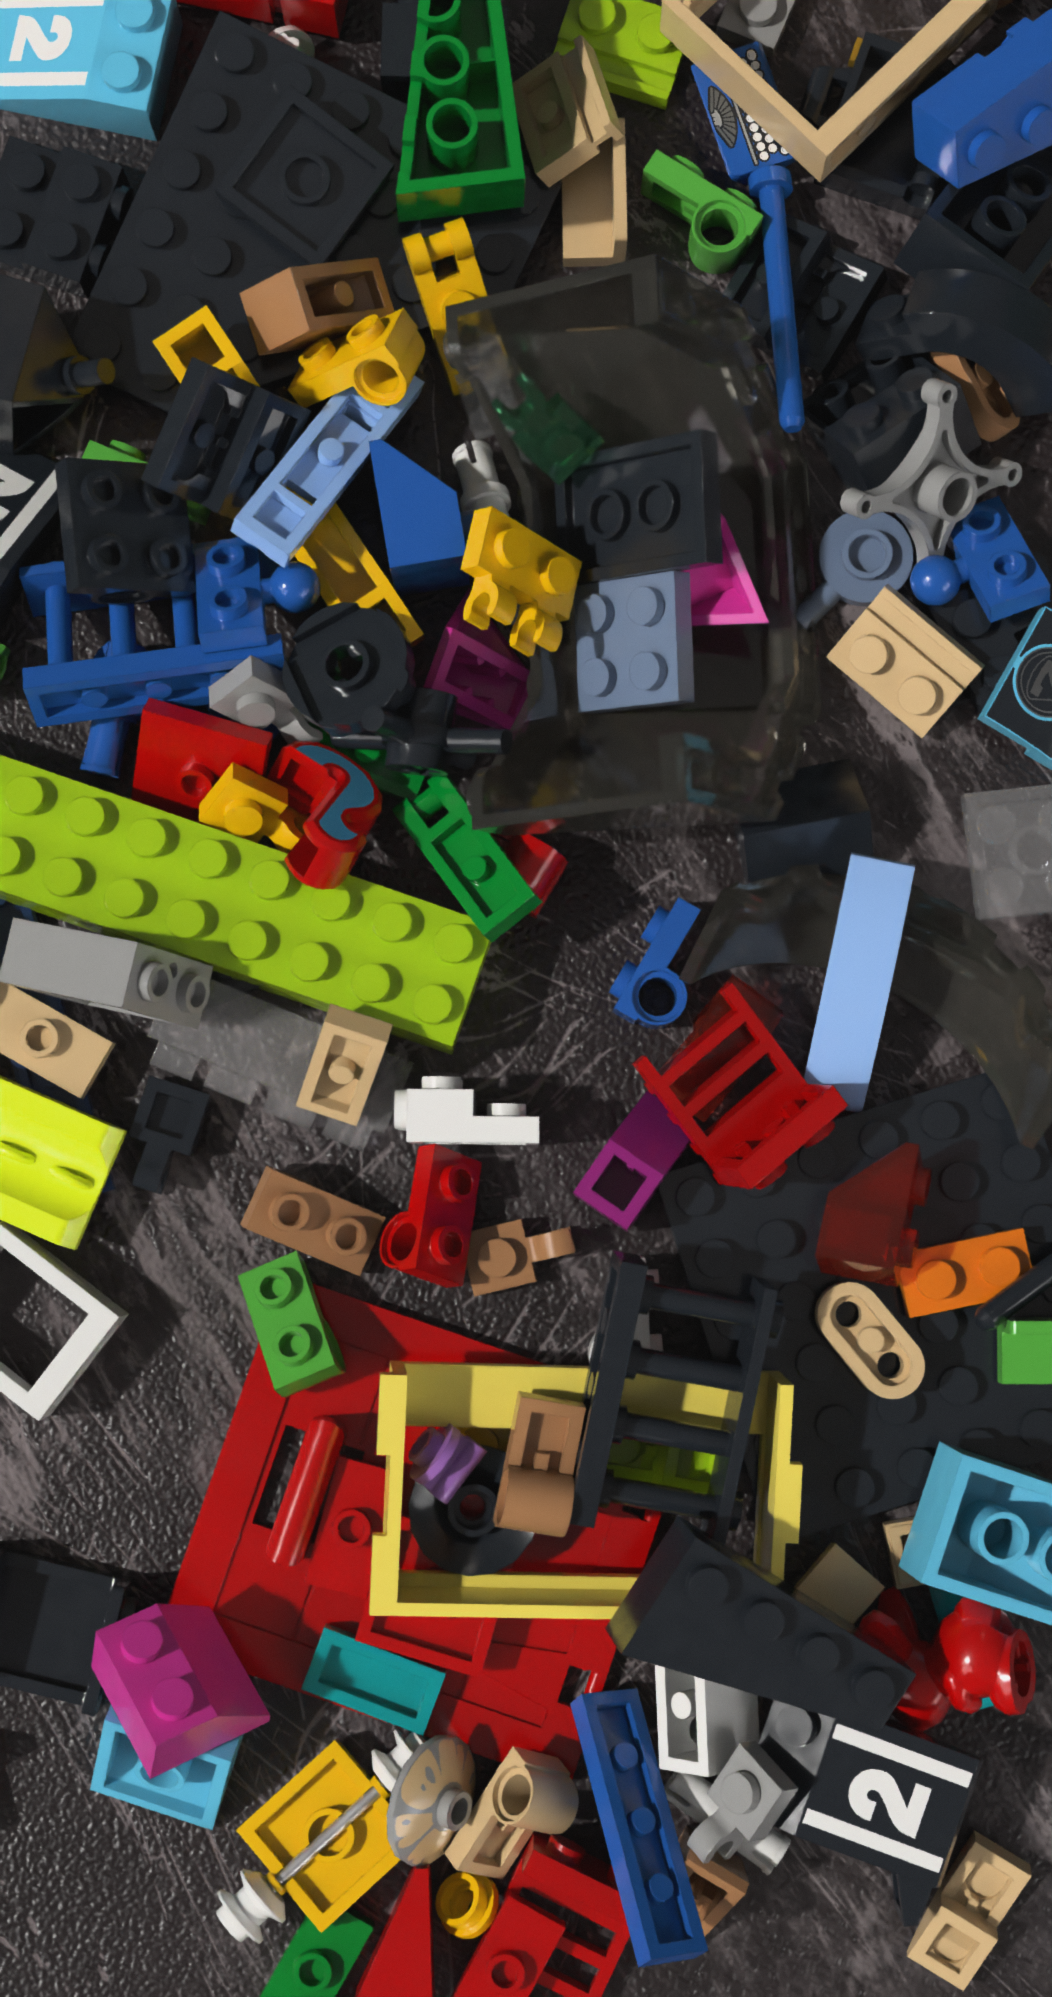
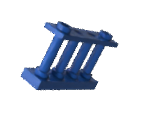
[19,537,287,728]

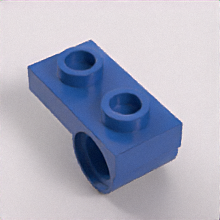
[608,897,701,1029]

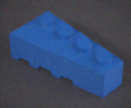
[912,8,1052,189]

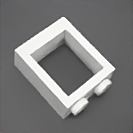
[0,1221,129,1421]

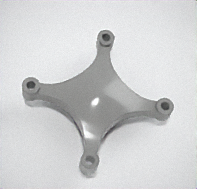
[840,378,1022,582]

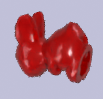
[859,1586,1036,1732]

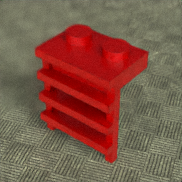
[632,983,848,1189]
[477,1831,630,1997]

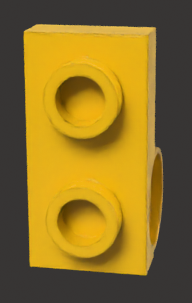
[287,307,425,408]

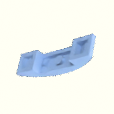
[804,852,915,1113]

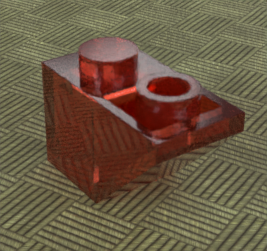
[815,1142,932,1287]

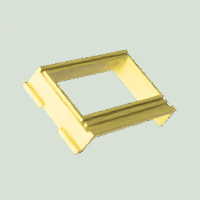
[369,1361,803,1619]

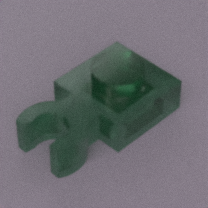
[491,374,605,485]

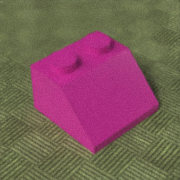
[91,1604,271,1779]

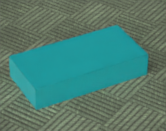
[301,1623,447,1736]

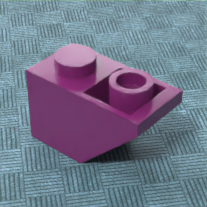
[573,1091,700,1233]

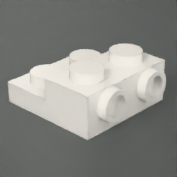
[394,1076,539,1145]

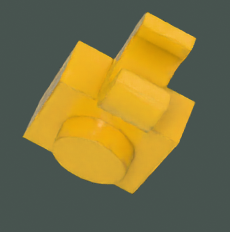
[199,762,310,854]

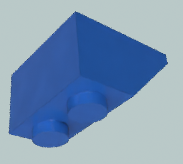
[369,439,473,597]

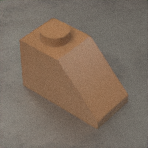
[239,257,395,356]

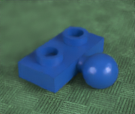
[910,496,1050,623]
[194,542,320,653]

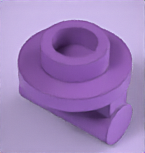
[408,1423,487,1505]

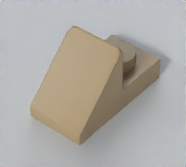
[296,1003,393,1126]

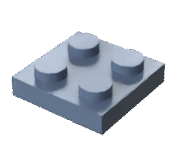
[574,570,694,714]

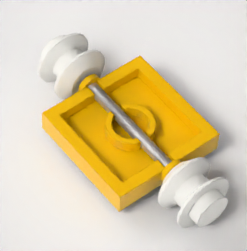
[216,1729,426,1944]

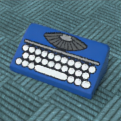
[691,41,796,187]

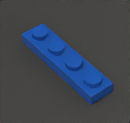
[570,1688,708,1968]

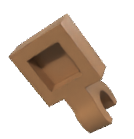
[467,1219,576,1297]

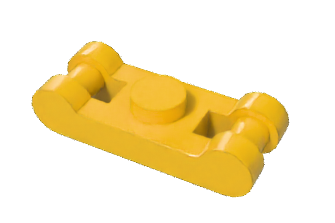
[402,217,513,396]

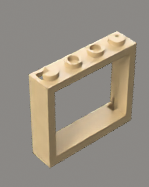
[660,0,999,183]

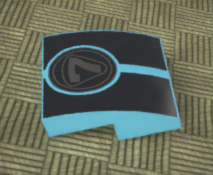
[977,606,1052,770]

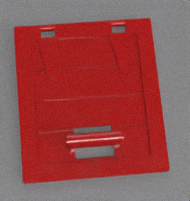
[168,1283,662,1779]

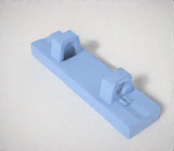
[230,375,425,568]

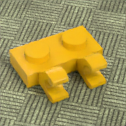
[460,506,582,657]

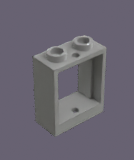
[0,917,213,1029]

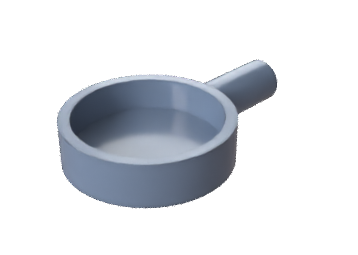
[789,512,913,633]

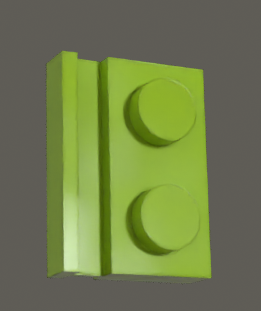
[552,0,684,110]

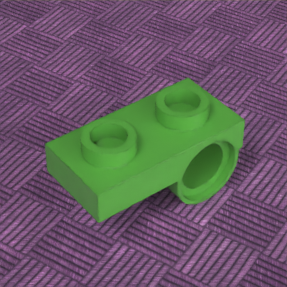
[641,149,763,274]
[238,1251,346,1398]

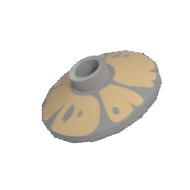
[386,1735,476,1867]

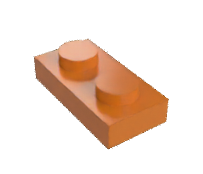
[893,1227,1032,1318]

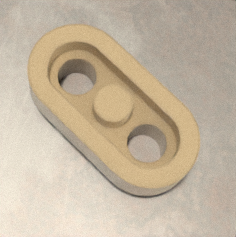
[815,1281,925,1399]

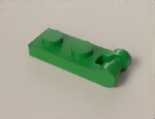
[392,775,543,942]

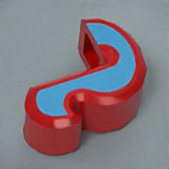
[267,741,382,890]

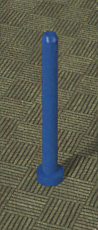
[748,165,805,433]

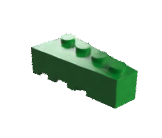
[396,0,525,223]

